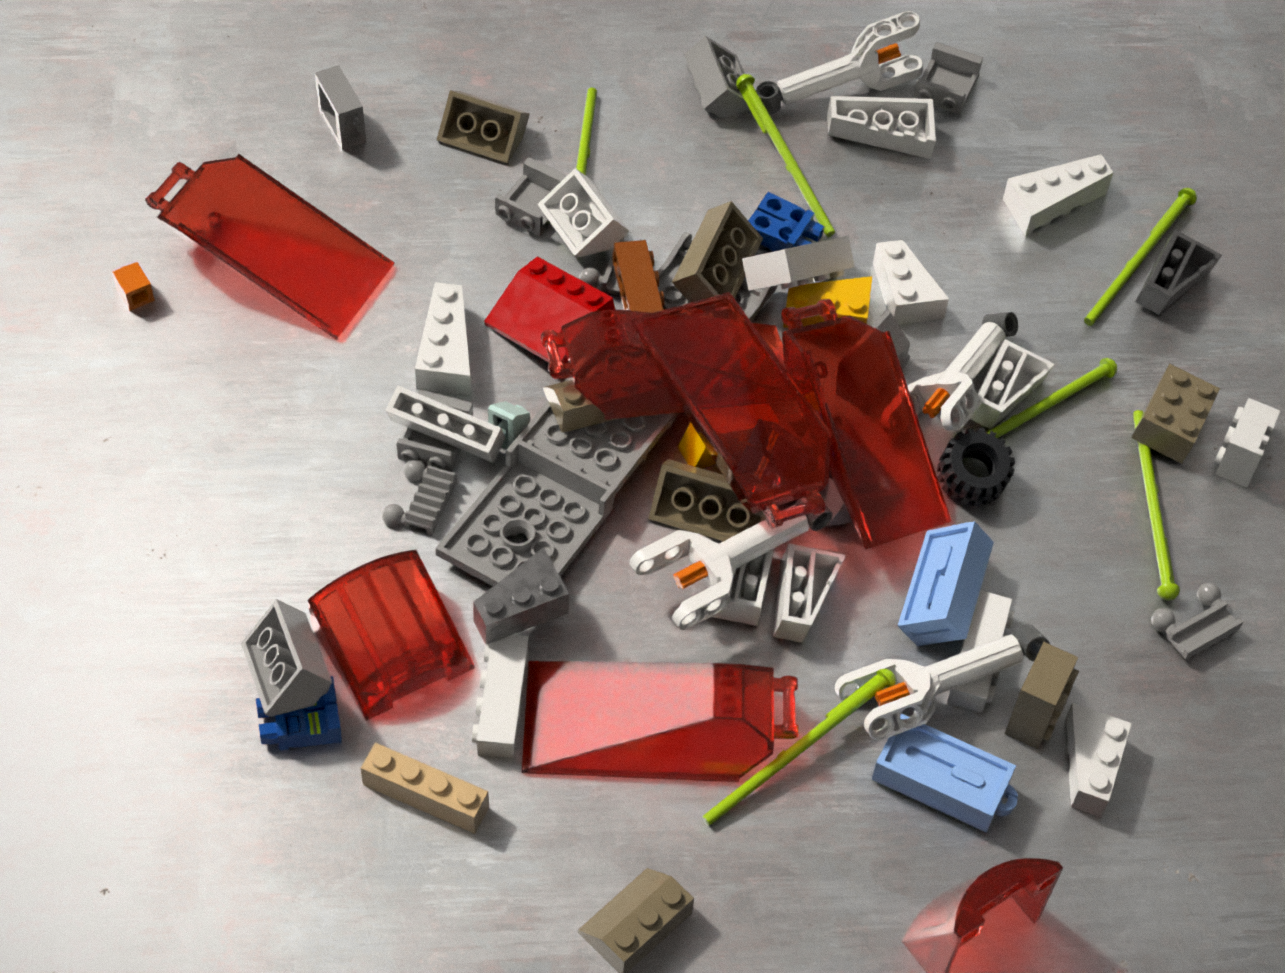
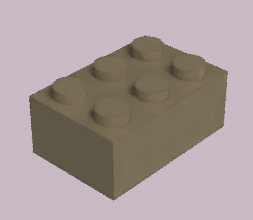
[1131,363,1220,463]
[1004,642,1079,749]

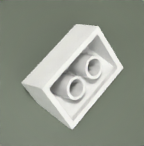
[537,168,629,258]

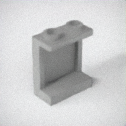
[913,42,983,114]
[495,157,567,236]
[396,389,473,472]

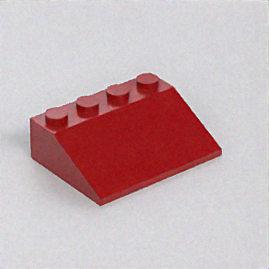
[484,256,618,369]

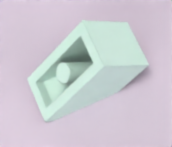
[488,401,530,450]

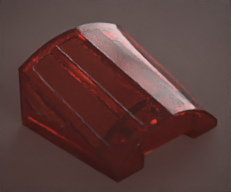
[307,550,475,721]
[902,858,1063,973]

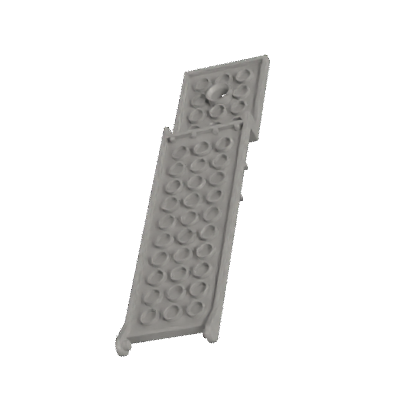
[435,232,778,586]

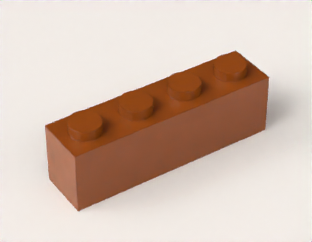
[612,240,670,343]

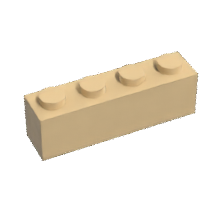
[360,742,489,834]

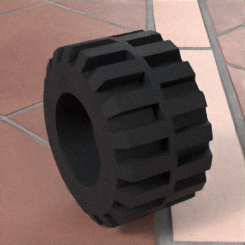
[937,428,1015,507]

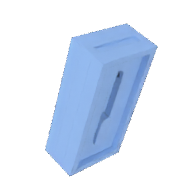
[898,521,994,646]
[872,714,1018,833]

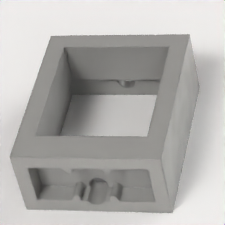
[315,65,366,150]

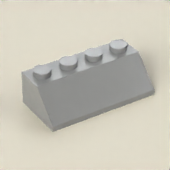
[241,599,332,717]

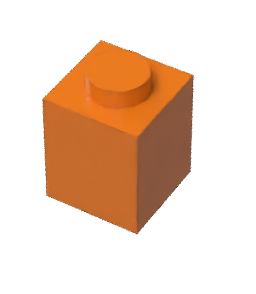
[112,262,155,311]

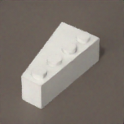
[827,96,936,159]
[1003,154,1113,237]
[742,236,855,291]
[415,282,471,396]

